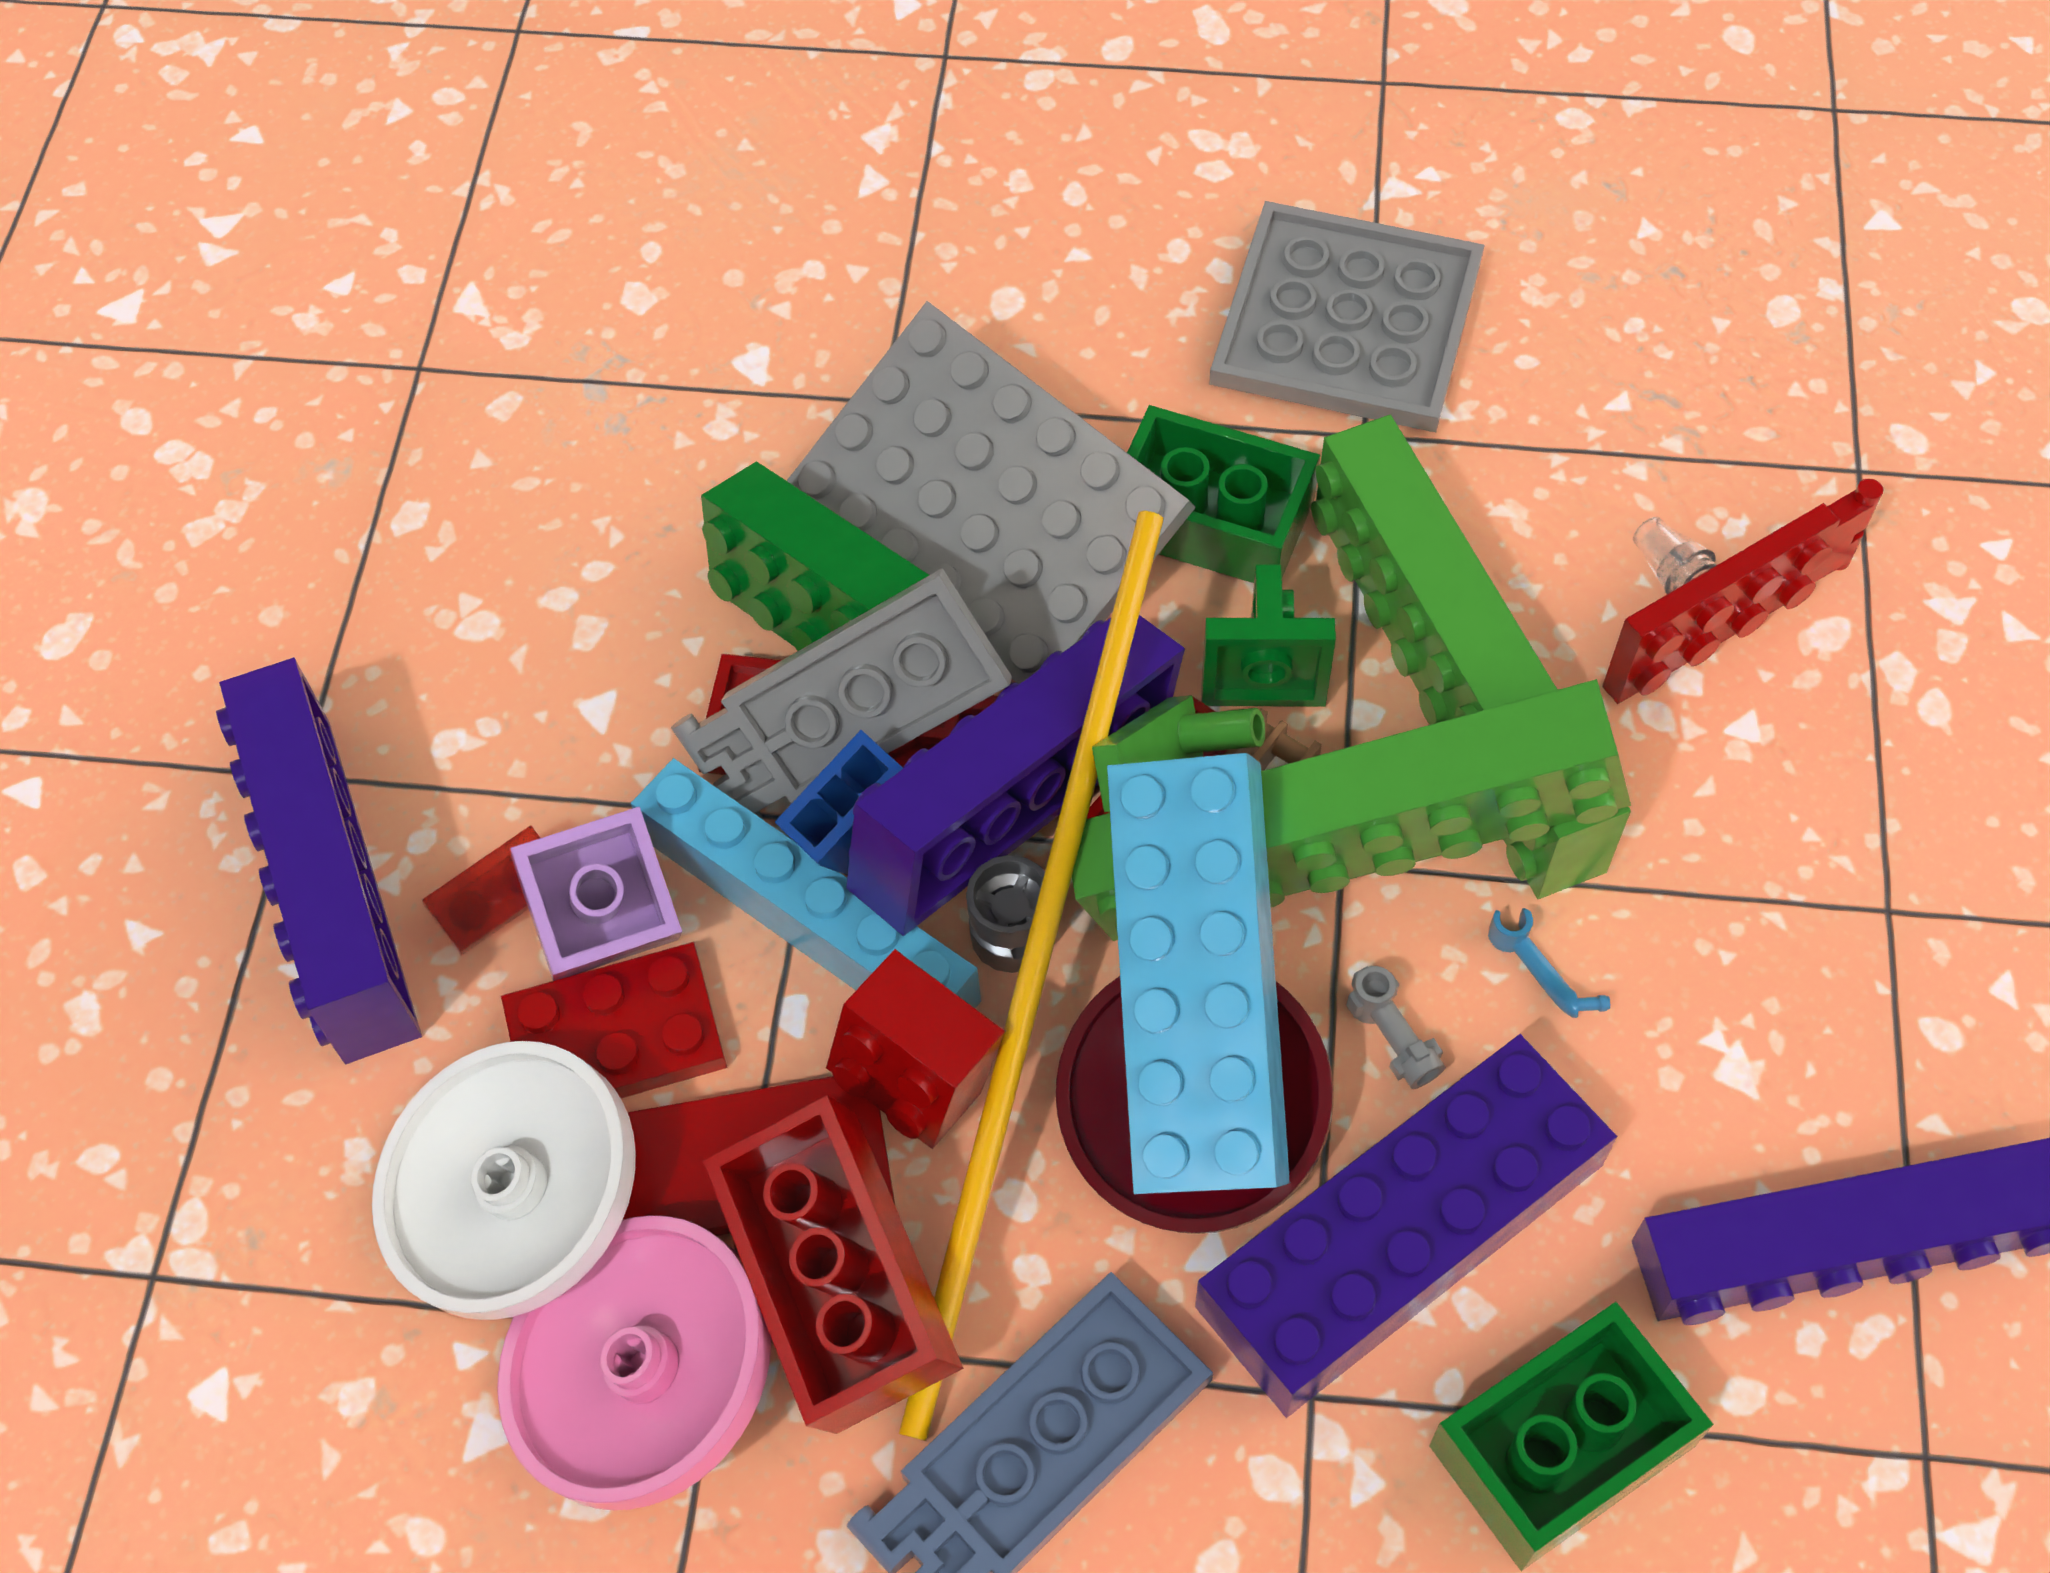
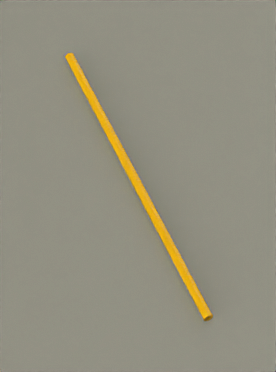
[899,511,1164,1441]

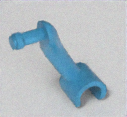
[1488,908,1611,1018]

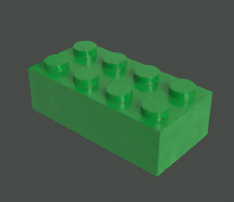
[701,461,929,651]

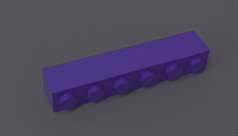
[1631,1138,2050,1325]

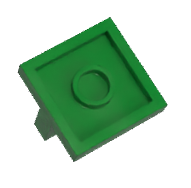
[1201,564,1336,707]

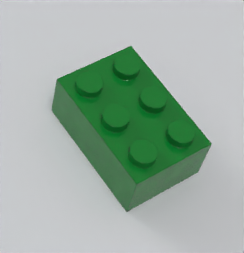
[1127,405,1320,583]
[1429,1302,1714,1572]

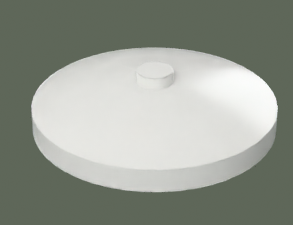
[372,1041,636,1320]

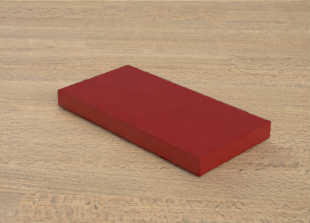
[623,1076,895,1236]

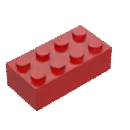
[703,1095,964,1434]

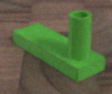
[1092,695,1265,812]

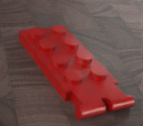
[1602,478,1884,704]

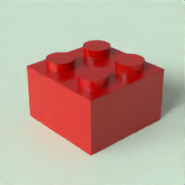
[826,949,1005,1150]

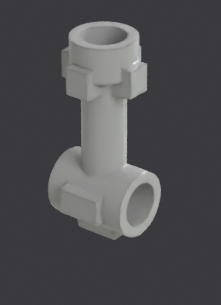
[1346,966,1446,1089]

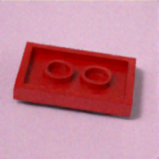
[501,942,728,1098]

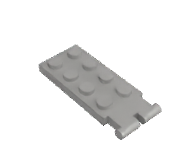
[671,568,1012,819]

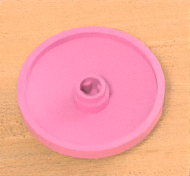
[497,1216,771,1510]

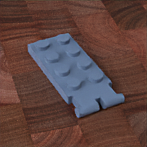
[847,1272,1213,1573]

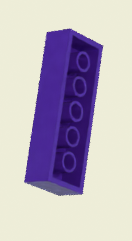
[846,615,1185,936]
[216,657,422,1065]
[1195,1034,1618,1418]

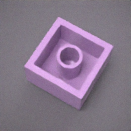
[510,806,682,981]

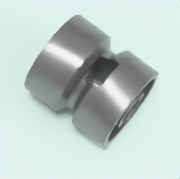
[966,855,1045,973]

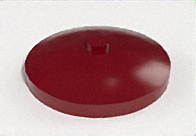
[1056,976,1334,1234]

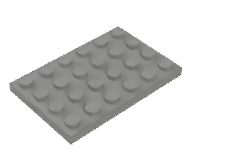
[787,301,1196,684]

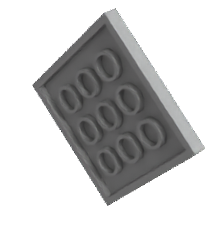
[1209,201,1485,433]

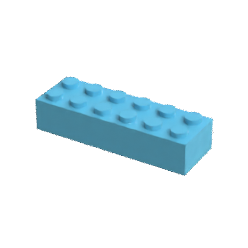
[1107,753,1290,1194]

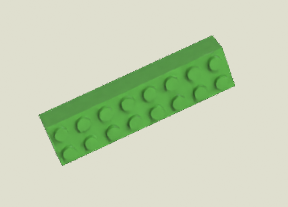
[1311,414,1631,899]
[1072,679,1631,941]

